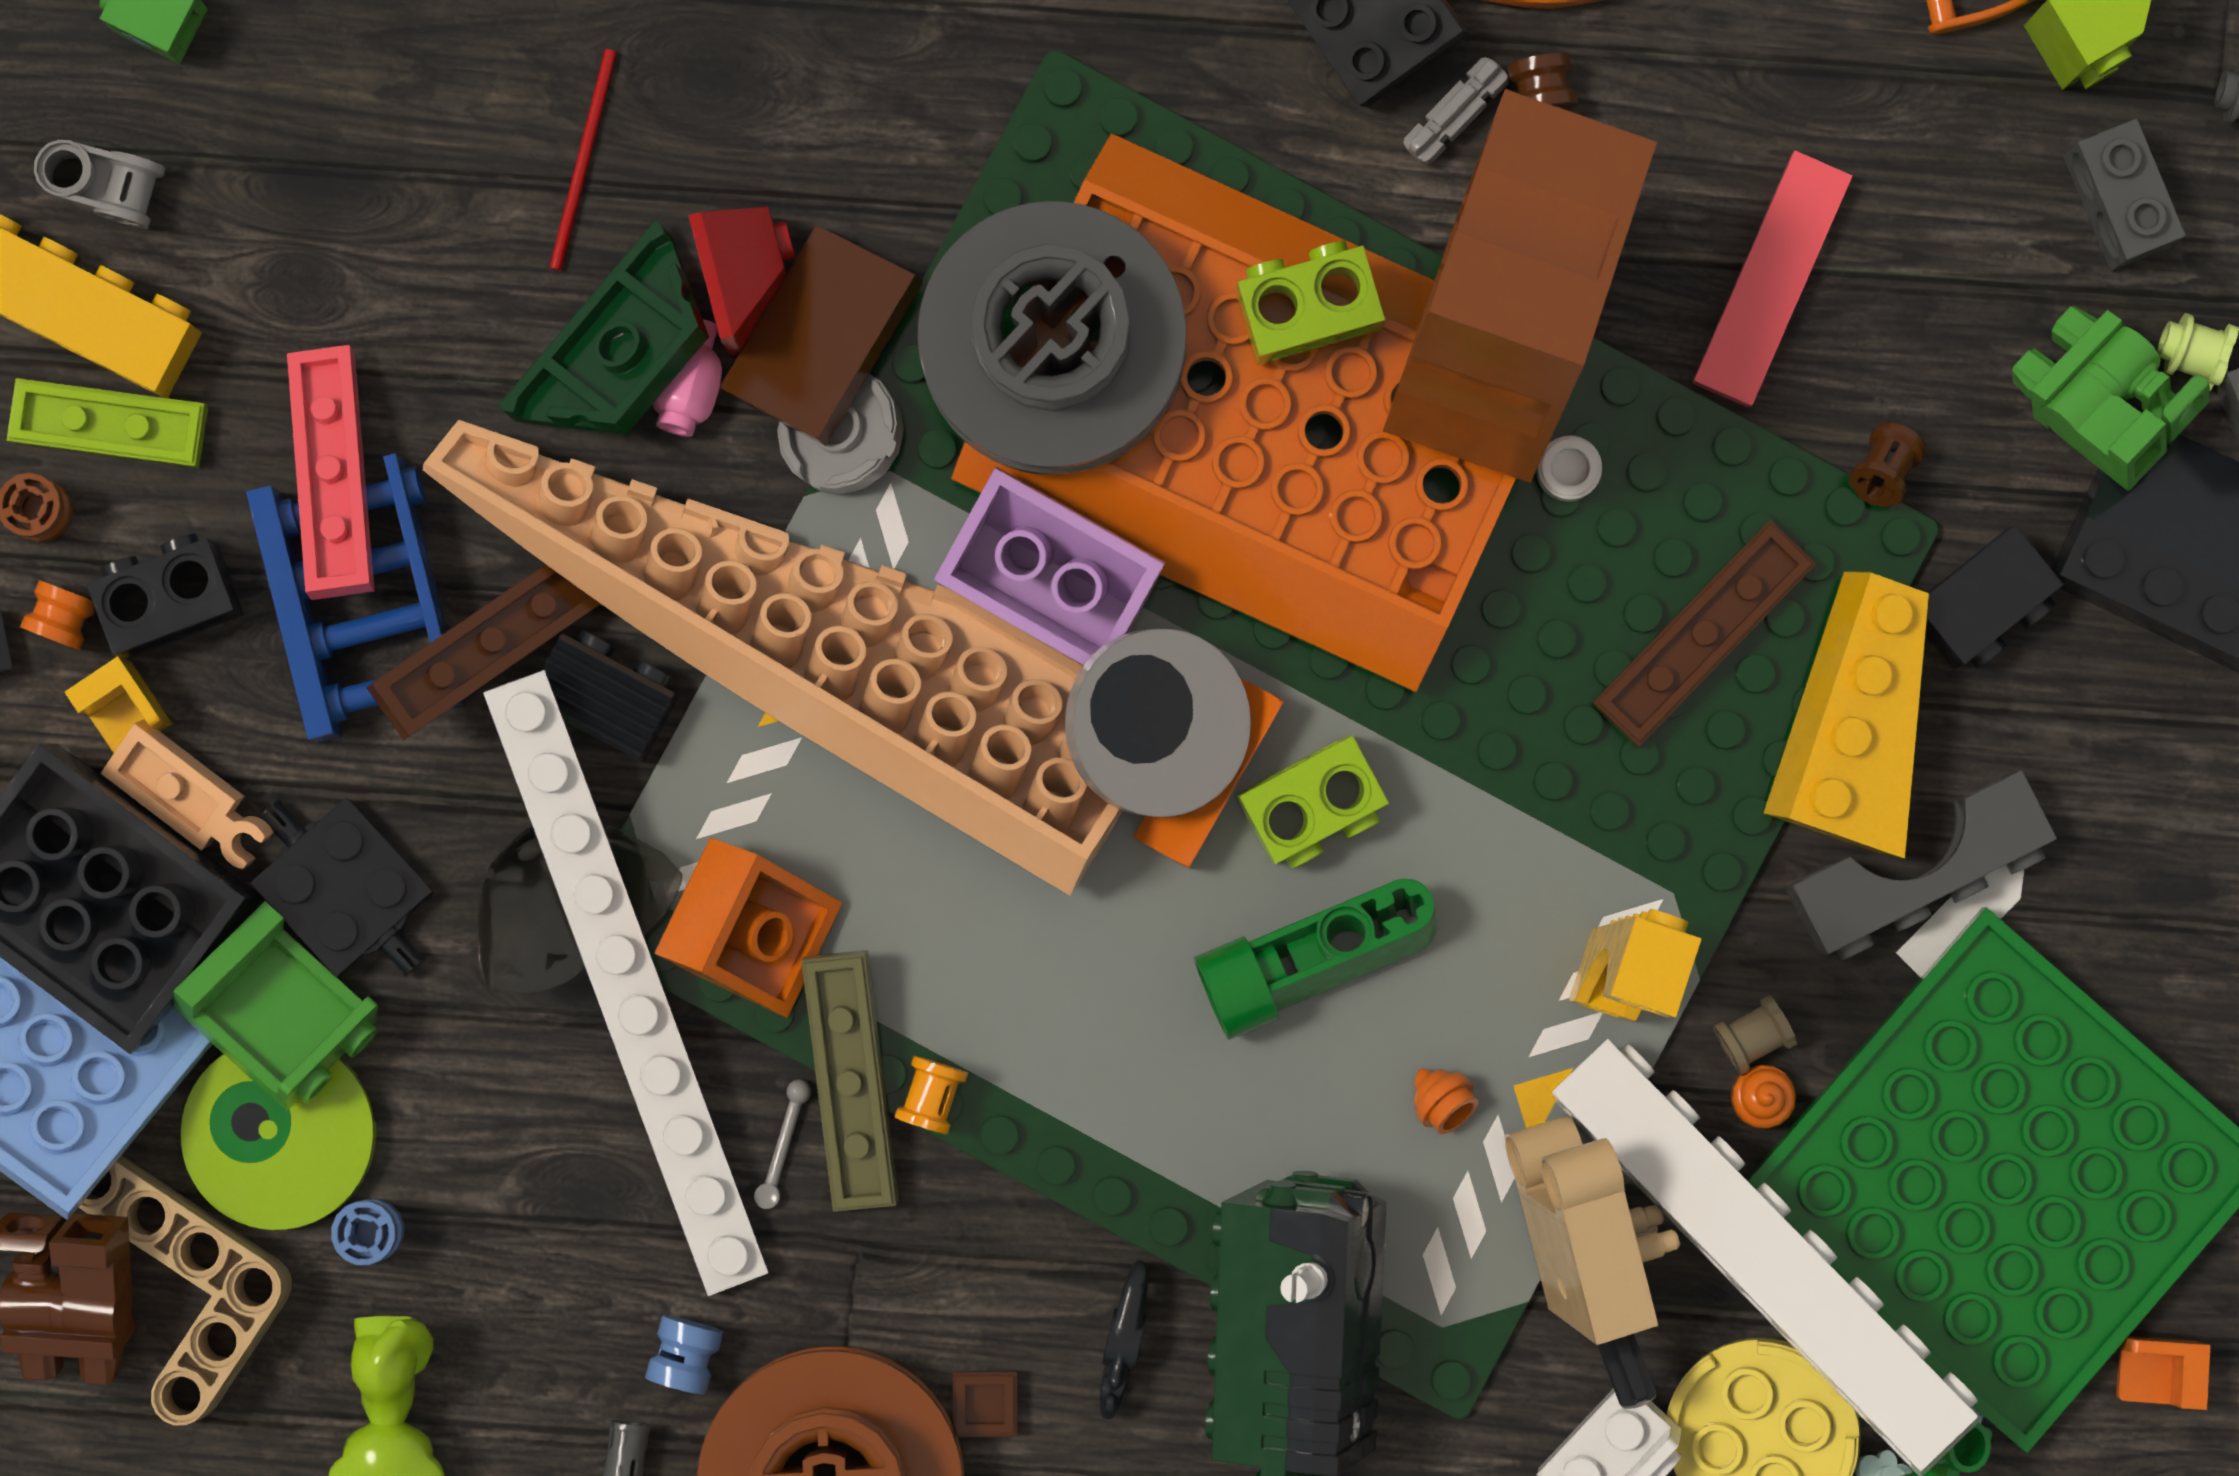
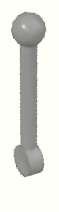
[754,1079,812,1209]

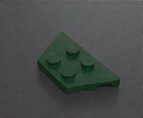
[498,220,709,435]

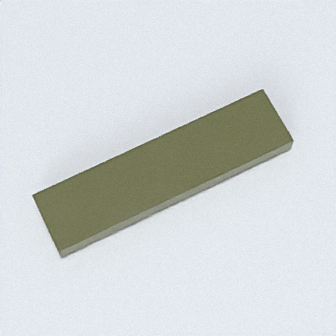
[801,950,899,1212]

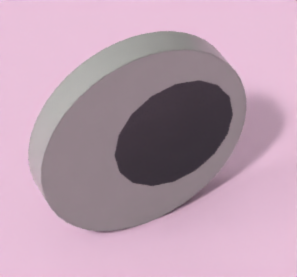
[1065,629,1251,817]

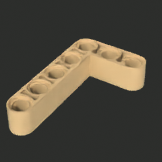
[79,1155,292,1425]

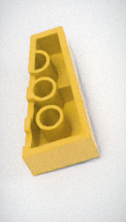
[1763,572,1929,859]

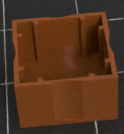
[1383,89,1657,483]

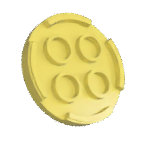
[1667,1338,1861,1476]

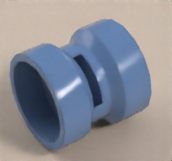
[331,1199,404,1265]
[645,1315,724,1395]

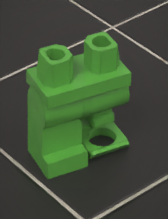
[2012,306,2210,492]

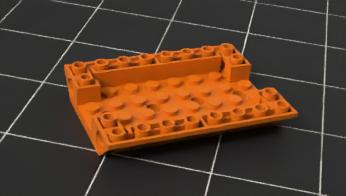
[951,133,1516,693]

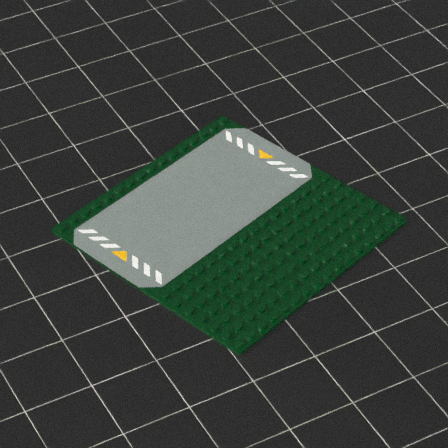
[568,51,1938,1419]

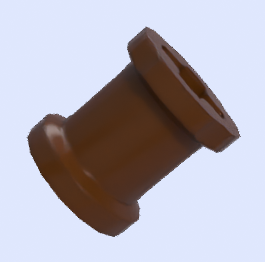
[1849,422,1926,507]

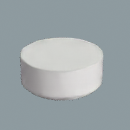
[1536,436,1602,502]

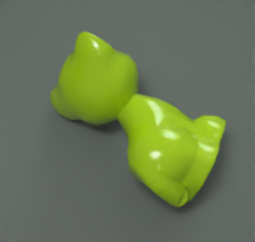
[328,1316,445,1476]

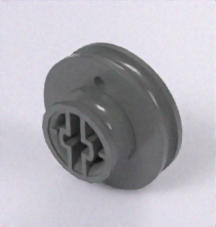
[918,201,1186,475]

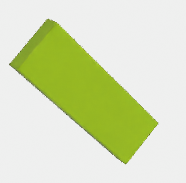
[6,378,208,469]

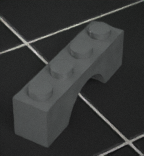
[1784,770,2057,961]

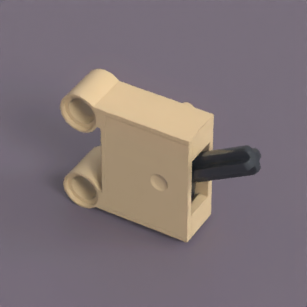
[1505,1116,1680,1409]

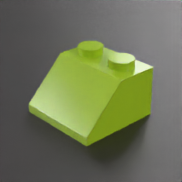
[2024,0,2151,90]

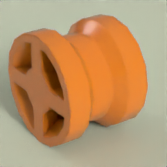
[20,580,96,651]

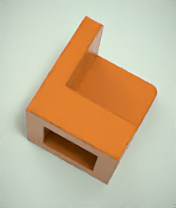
[2116,1336,2211,1410]

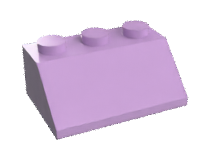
[934,467,1166,665]

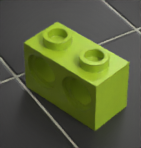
[1236,241,1385,365]
[1235,735,1389,869]

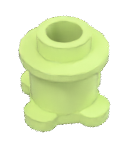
[2157,313,2239,391]

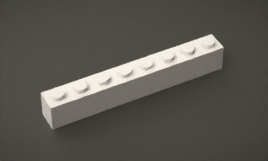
[1552,1039,1979,1476]

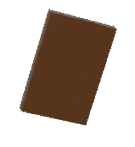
[719,225,923,446]

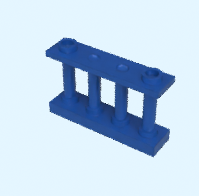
[246,453,466,743]

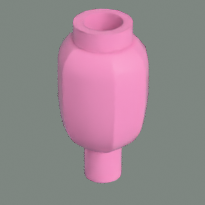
[652,319,722,437]

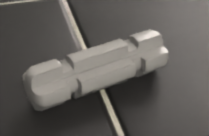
[1403,57,1509,165]

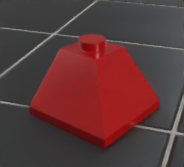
[688,207,795,358]

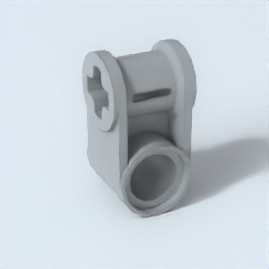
[34,140,166,229]

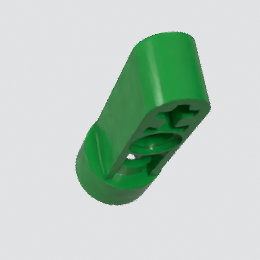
[1193,879,1436,1040]

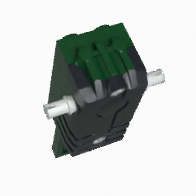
[1205,1171,1387,1476]

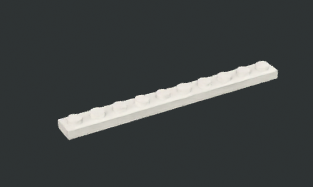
[483,670,768,1296]

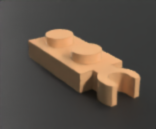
[101,719,274,869]

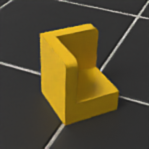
[64,656,173,753]

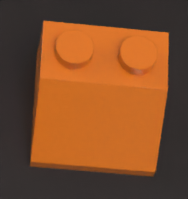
[654,837,842,1018]

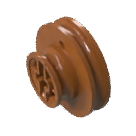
[697,1346,964,1476]

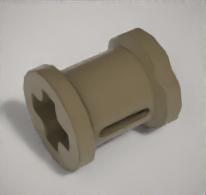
[1713,995,1798,1076]

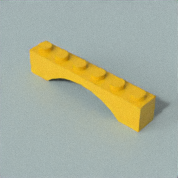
[1568,909,1702,1022]

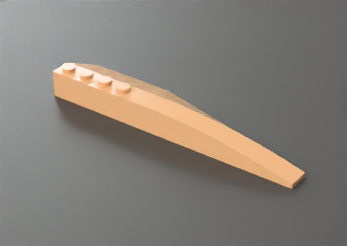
[423,420,1124,896]

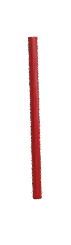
[549,49,617,271]

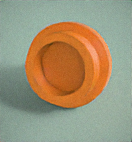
[1731,1065,1796,1129]
[1414,1068,1479,1135]

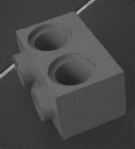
[2063,118,2186,271]

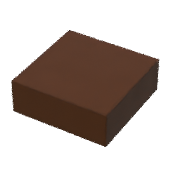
[953,1370,1018,1437]

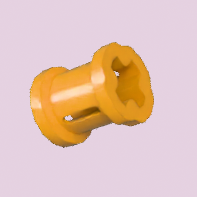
[895,1055,969,1134]

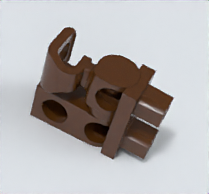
[0,1212,136,1385]

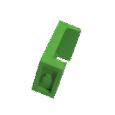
[173,901,378,1111]

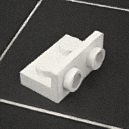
[1537,1388,1682,1476]

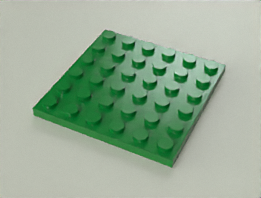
[1746,907,2239,1453]

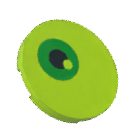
[181,1054,376,1230]

